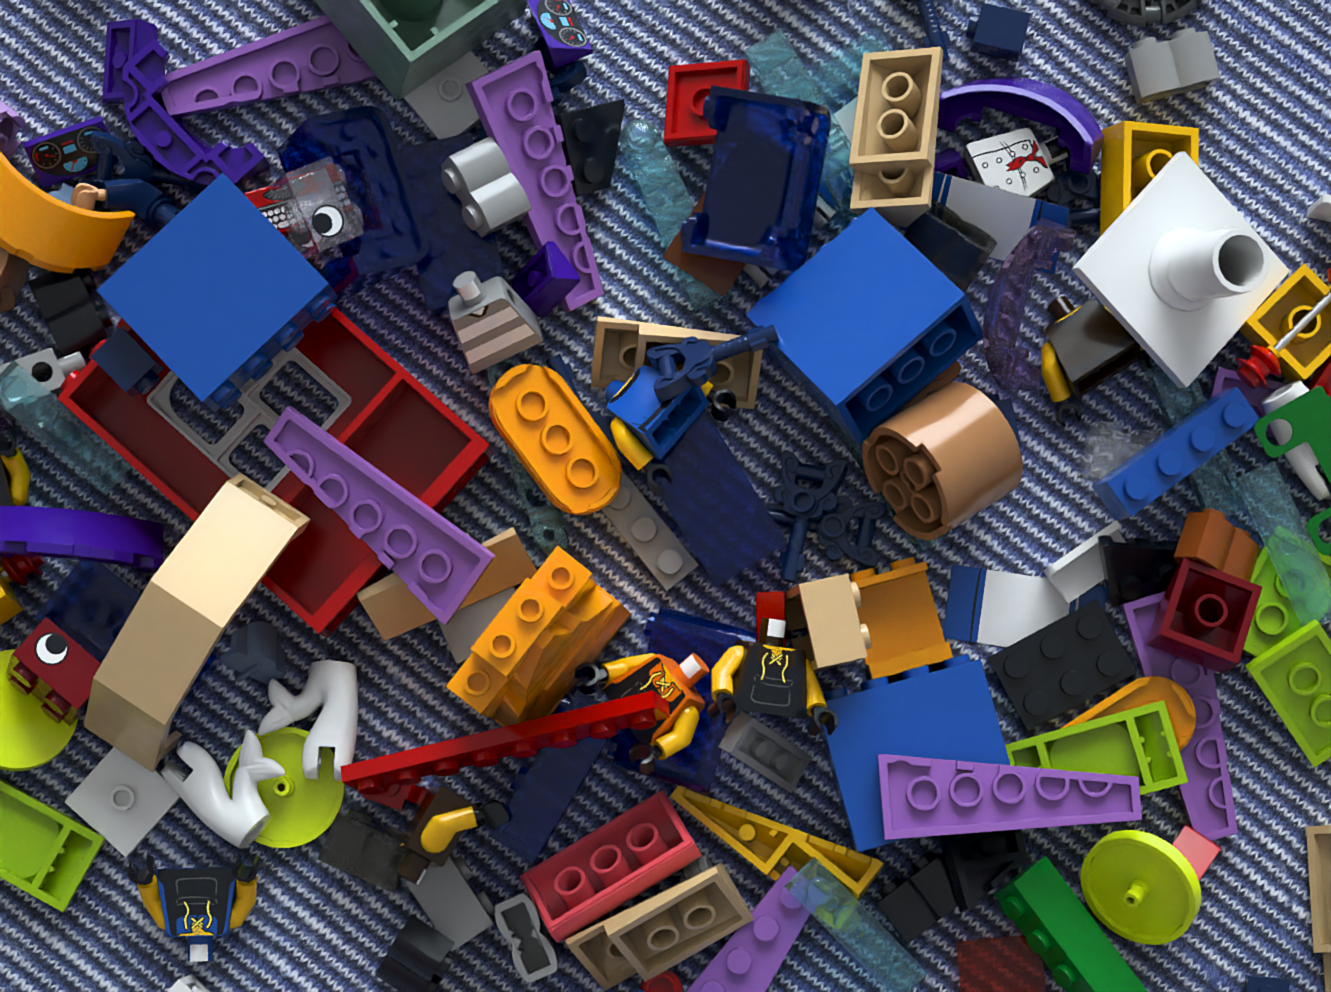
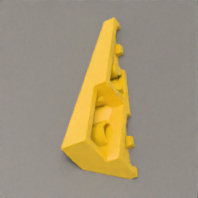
[670,786,884,929]

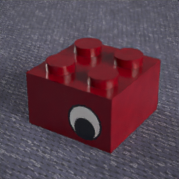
[6,617,101,726]

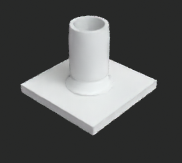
[1072,151,1290,388]

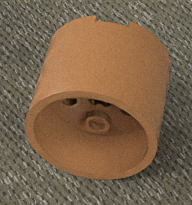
[862,382,1023,540]

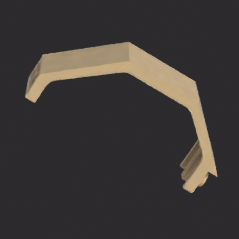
[83,473,311,773]

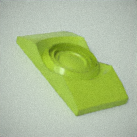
[1005,700,1189,795]
[0,778,106,912]

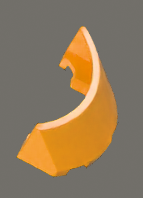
[0,151,135,274]

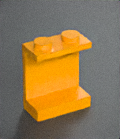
[850,557,953,680]

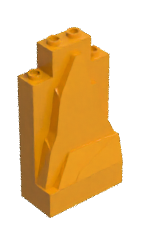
[446,546,631,727]

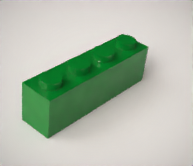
[994,856,1148,992]

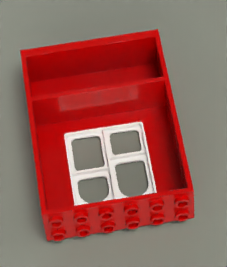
[57,307,495,638]

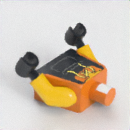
[575,653,709,775]

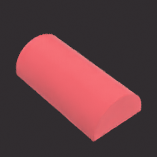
[520,789,702,944]

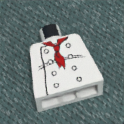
[962,128,1068,198]

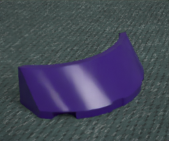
[121,38,270,186]
[937,76,1104,175]
[0,506,164,573]

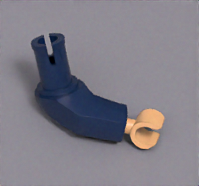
[71,178,181,231]

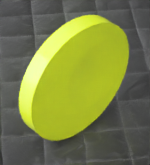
[0,649,78,771]
[224,727,346,848]
[1080,830,1201,945]

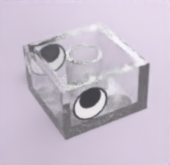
[266,156,364,260]

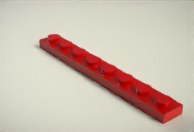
[340,691,670,795]

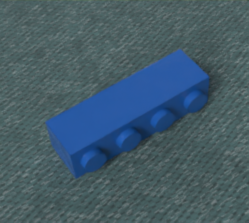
[1092,387,1260,520]

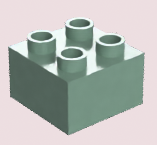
[314,0,529,102]

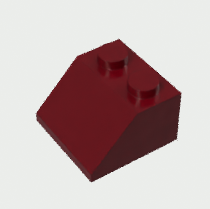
[1146,557,1262,674]

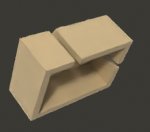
[784,573,871,672]

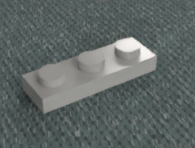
[601,470,699,592]
[718,710,813,793]

